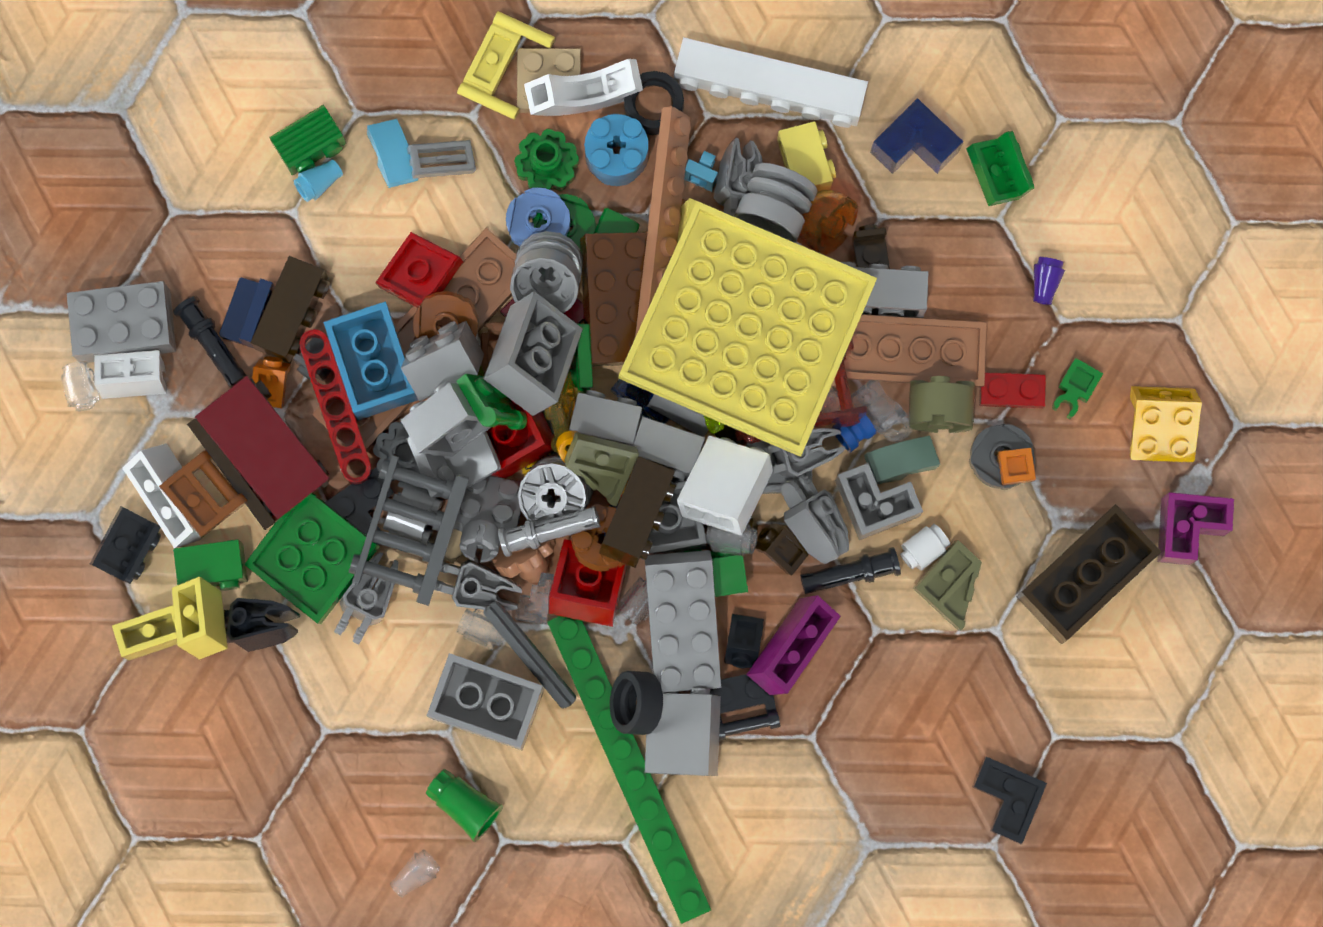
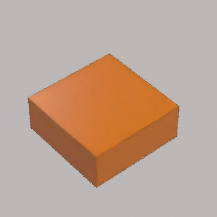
[997,448,1036,485]

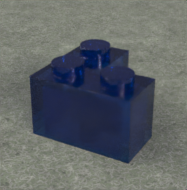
[870,98,964,174]

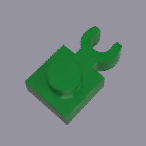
[1052,358,1103,419]

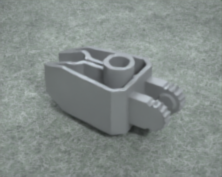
[713,138,763,217]
[761,428,845,479]
[780,474,849,564]
[334,552,398,645]
[434,559,522,611]

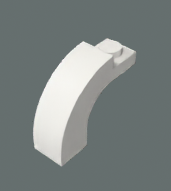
[524,59,643,116]

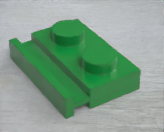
[567,324,593,397]

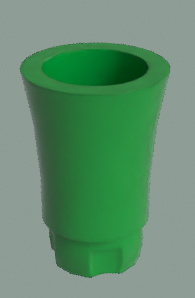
[426,769,503,842]

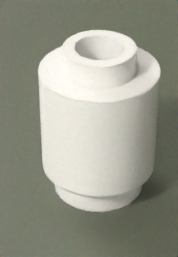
[900,524,950,571]

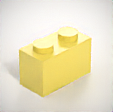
[777,121,836,193]
[172,577,228,660]
[112,605,177,660]

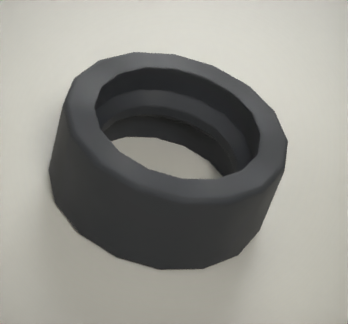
[624,71,684,135]
[610,671,663,735]

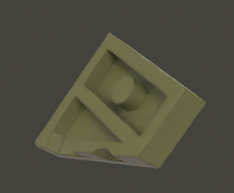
[913,540,982,631]

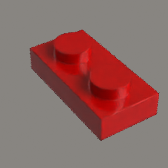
[979,372,1046,409]

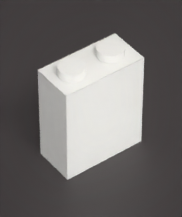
[677,436,773,536]

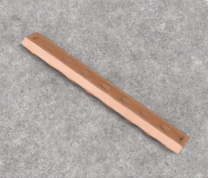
[635,106,691,337]

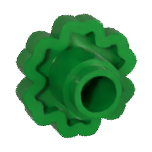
[514,129,579,191]

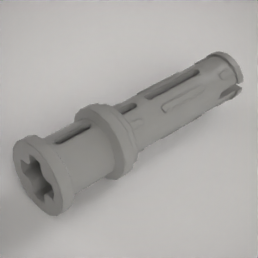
[498,506,601,557]

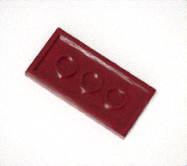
[195,376,330,519]

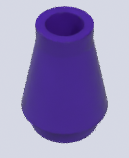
[1033,257,1065,305]

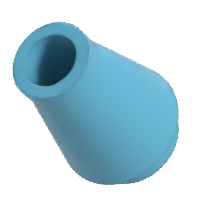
[293,159,343,202]

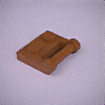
[159,450,248,538]

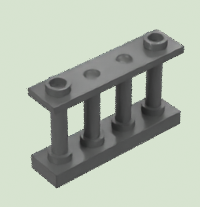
[348,454,469,606]

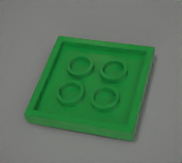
[244,493,380,624]

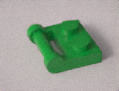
[456,374,527,430]

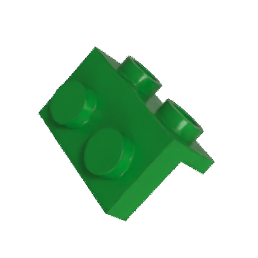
[966,131,1034,207]

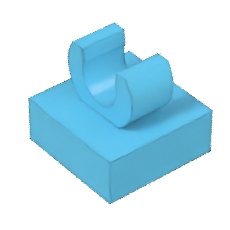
[684,151,718,192]

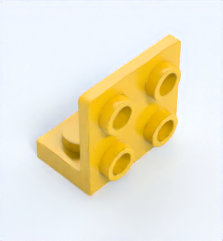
[1130,386,1202,462]

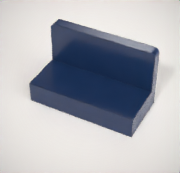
[219,277,275,348]

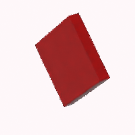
[375,232,463,308]

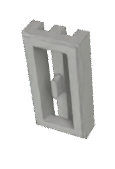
[407,140,476,178]

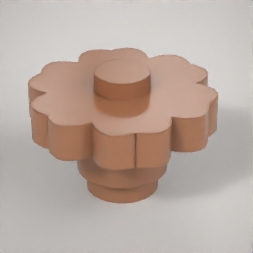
[492,539,556,584]

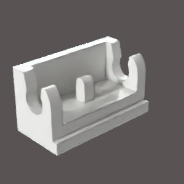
[94,350,166,399]

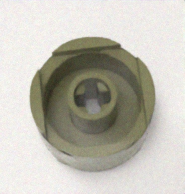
[909,376,975,433]

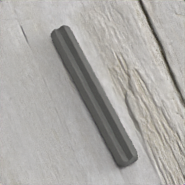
[483,601,576,709]

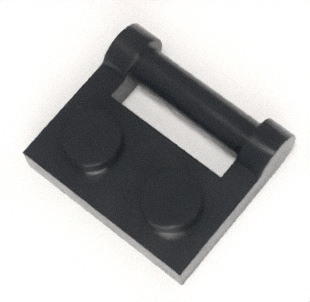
[710,674,780,741]

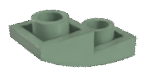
[864,436,940,484]

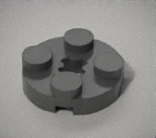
[969,424,1035,490]

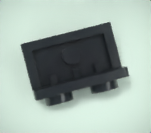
[89,506,161,584]

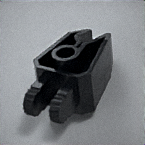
[223,598,300,652]

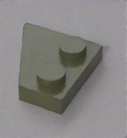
[564,432,639,506]

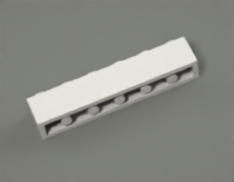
[674,37,868,128]

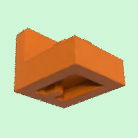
[252,356,291,409]

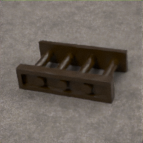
[187,378,330,530]

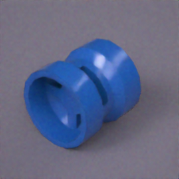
[831,408,877,453]

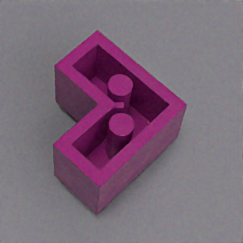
[1157,492,1234,565]

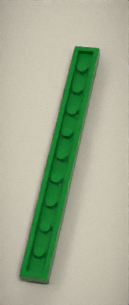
[547,616,711,924]

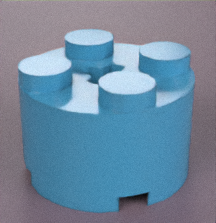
[584,114,648,186]

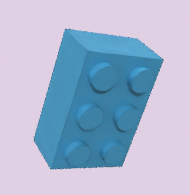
[323,301,418,420]

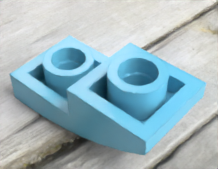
[367,119,419,188]

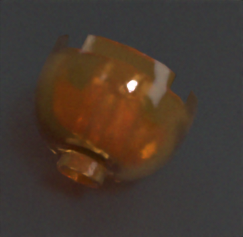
[799,190,858,255]

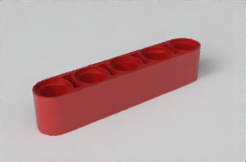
[300,329,371,485]

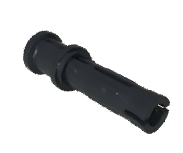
[173,296,248,388]
[800,547,901,595]

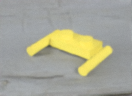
[457,11,555,120]

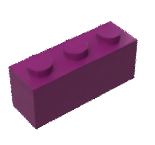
[746,595,841,695]

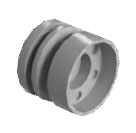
[734,163,818,243]
[510,231,583,313]
[518,453,593,523]

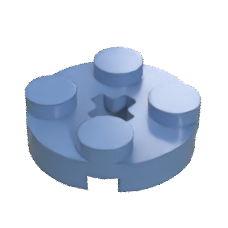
[506,188,570,247]

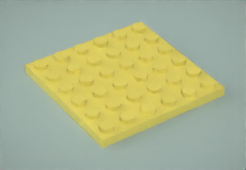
[618,201,877,457]

